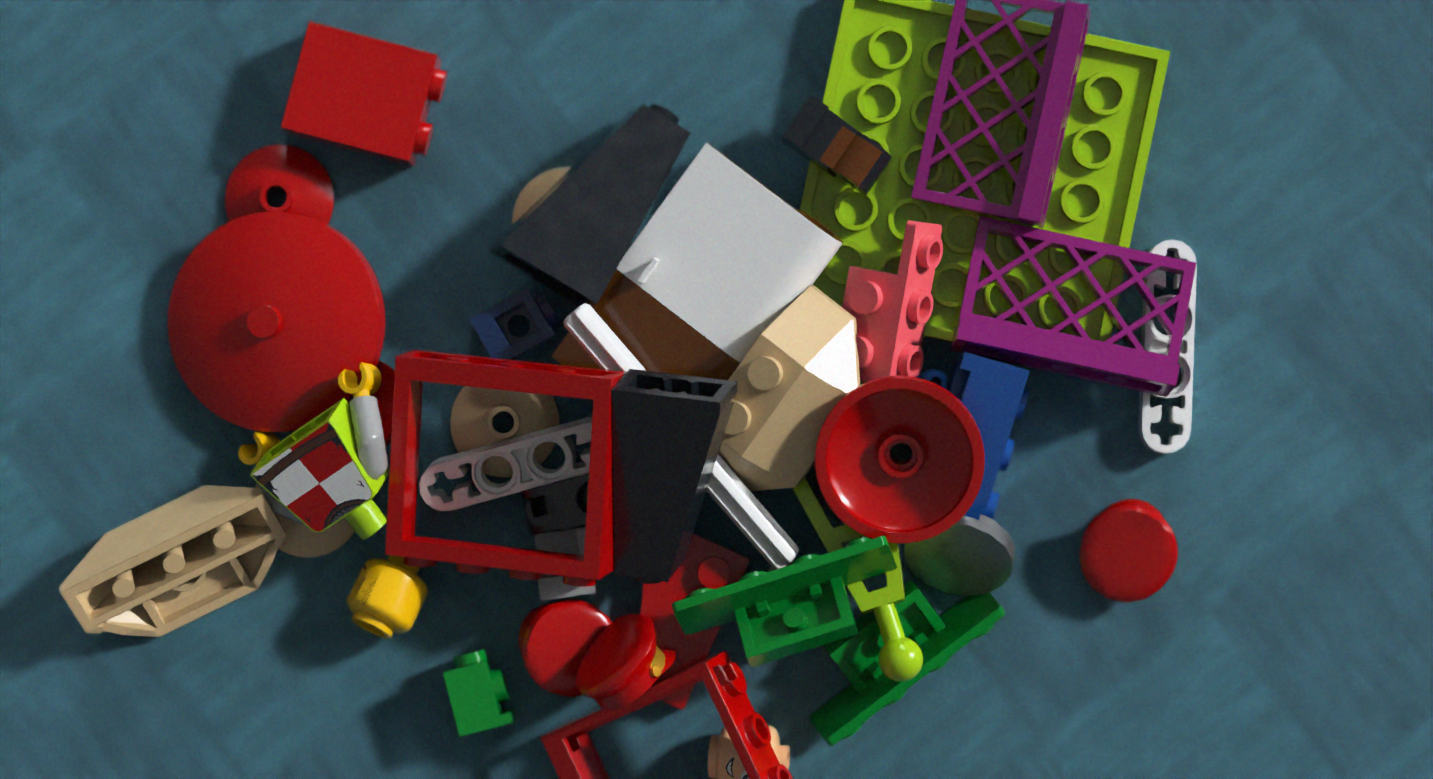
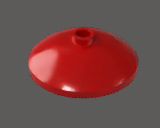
[815,376,985,544]

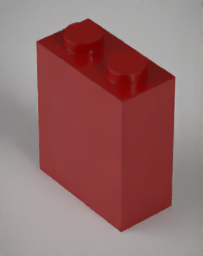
[280,21,448,166]

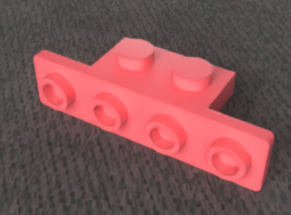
[842,220,943,382]

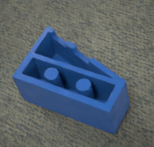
[948,352,1030,520]

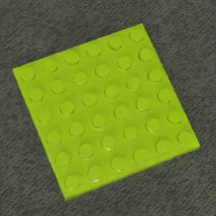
[799,0,1171,343]

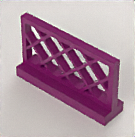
[911,0,1091,228]
[951,216,1197,397]

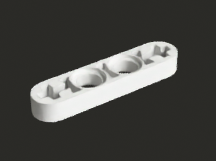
[1138,239,1197,454]
[419,416,592,511]

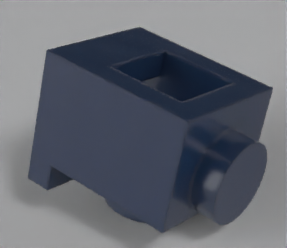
[469,287,560,360]

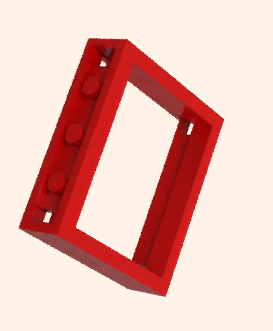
[385,350,626,587]
[540,650,793,779]

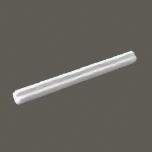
[563,303,799,569]

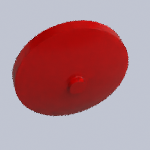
[167,211,386,432]

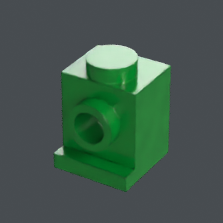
[443,649,517,737]

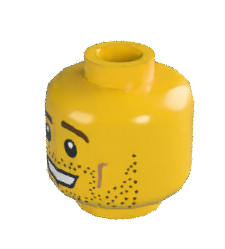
[346,555,429,639]

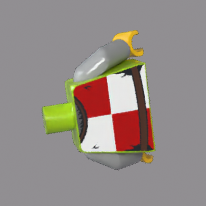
[238,362,388,540]

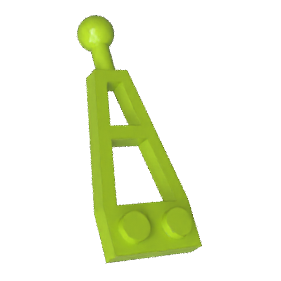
[792,381,923,682]

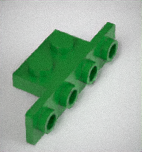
[672,536,897,668]
[809,579,1006,746]

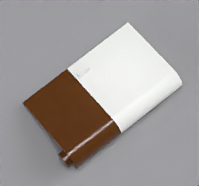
[551,142,843,380]

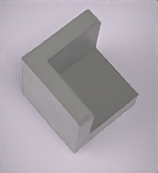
[535,527,598,601]

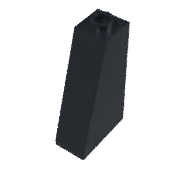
[489,104,691,306]
[611,369,737,584]

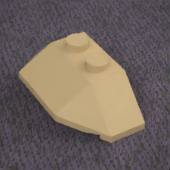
[718,285,860,492]
[59,485,287,637]

